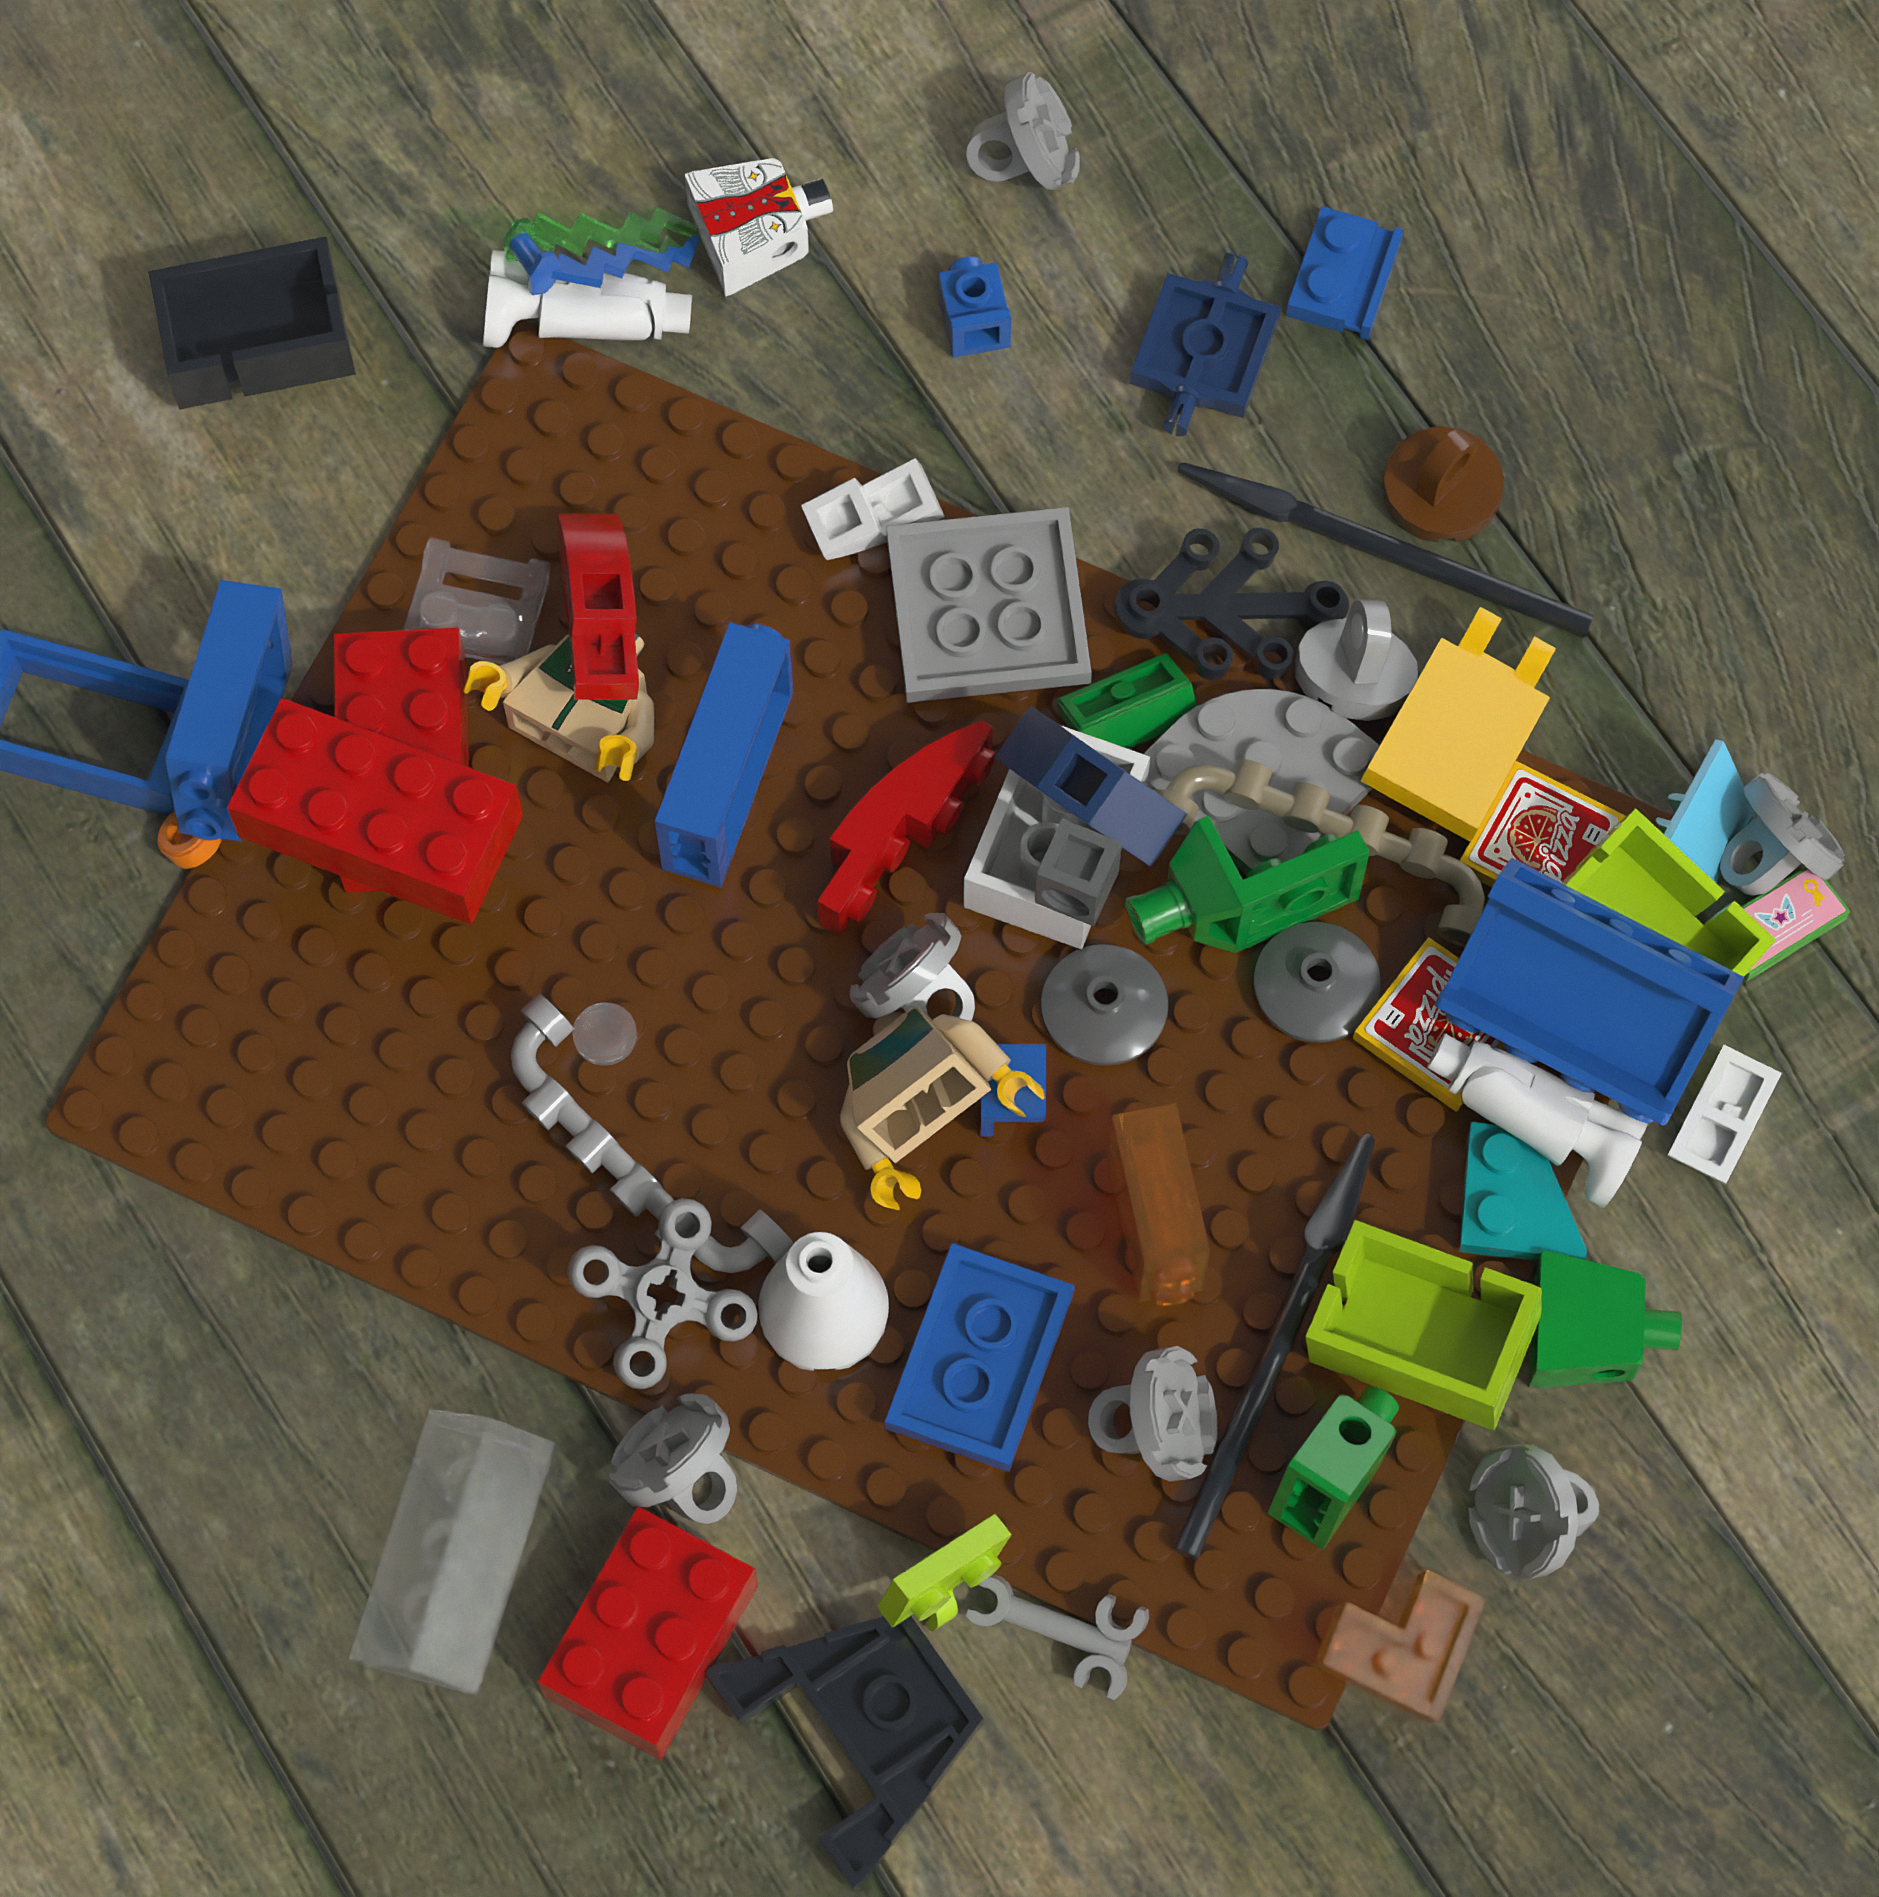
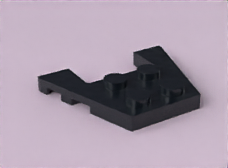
[705,1616,984,1893]

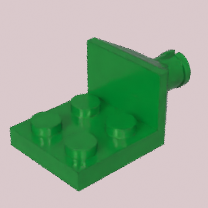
[1125,815,1370,953]

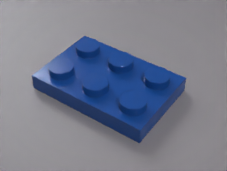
[885,1243,1075,1472]

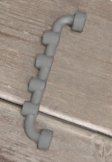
[510,993,794,1273]

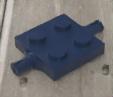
[1130,252,1281,436]

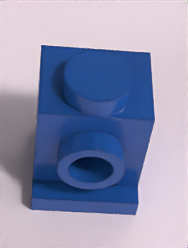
[939,257,1011,358]

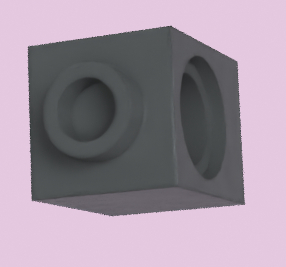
[1035,819,1122,926]

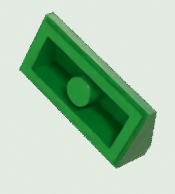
[1056,653,1197,749]

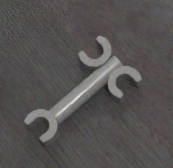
[966,1574,1149,1700]

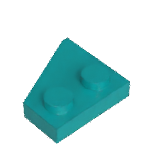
[1458,1122,1587,1261]

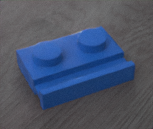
[1286,206,1404,340]

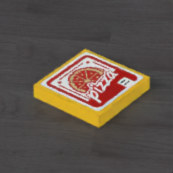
[1460,761,1626,887]
[1353,937,1505,1112]

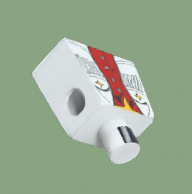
[685,158,833,296]

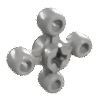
[567,1198,758,1389]

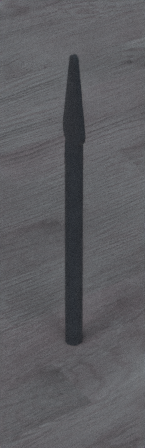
[1178,462,1594,638]
[1174,1133,1375,1560]

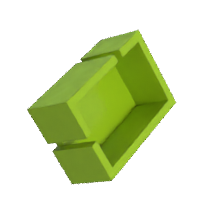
[1562,808,1776,977]
[1306,1220,1542,1431]

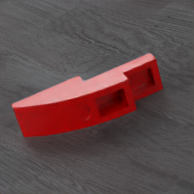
[557,514,639,700]
[817,720,997,936]

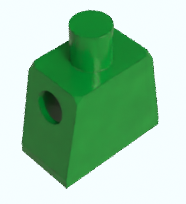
[1529,1250,1682,1388]
[1267,1386,1399,1550]

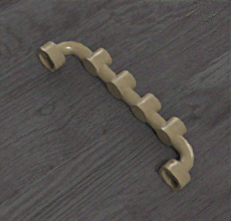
[1154,759,1485,948]

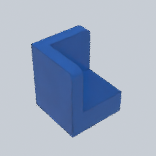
[981,1044,1046,1137]

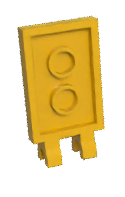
[1361,607,1556,842]

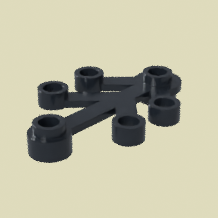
[1114,527,1349,680]

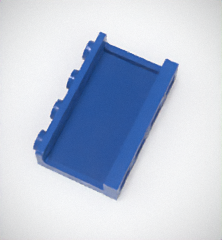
[1434,858,1744,1125]

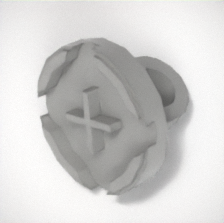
[966,72,1080,190]
[1294,599,1418,721]
[1720,773,1845,896]
[849,913,975,1021]
[1088,1346,1217,1481]
[609,1394,737,1524]
[1469,1445,1599,1579]

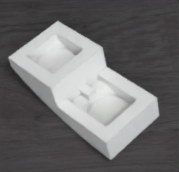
[801,458,945,560]
[1667,1045,1782,1185]

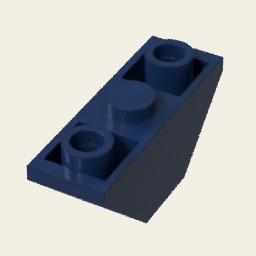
[995,706,1187,866]

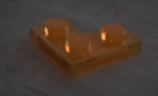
[1313,1570,1486,1723]

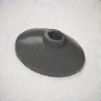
[1254,922,1381,1043]
[1041,944,1168,1066]

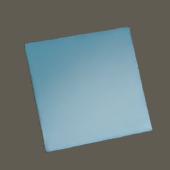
[1655,739,1755,883]

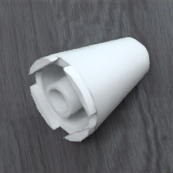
[758,1232,889,1371]

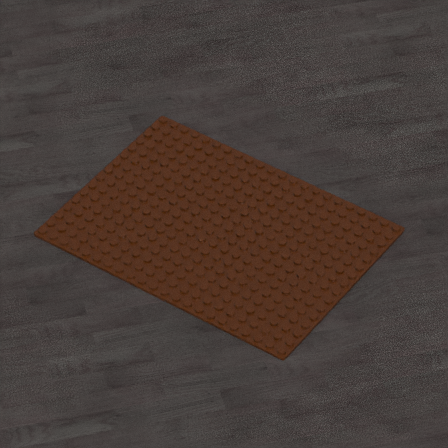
[46,320,1674,1731]

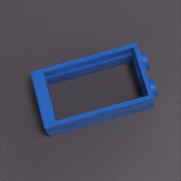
[165,580,293,842]
[655,622,794,888]
[0,629,189,816]

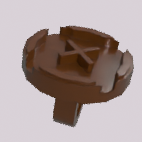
[1383,426,1504,542]

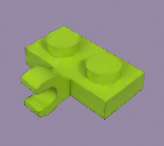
[876,1514,1011,1631]

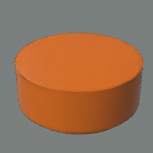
[157,811,222,869]

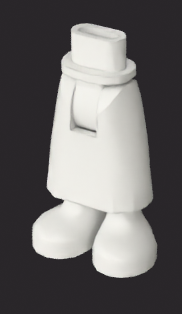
[483,250,692,348]
[1427,1033,1648,1209]

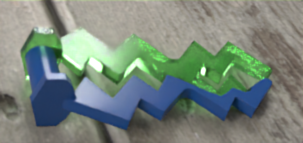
[503,207,700,295]

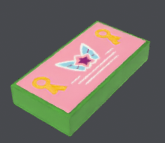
[1742,867,1850,983]

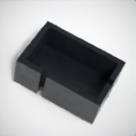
[148,236,356,410]

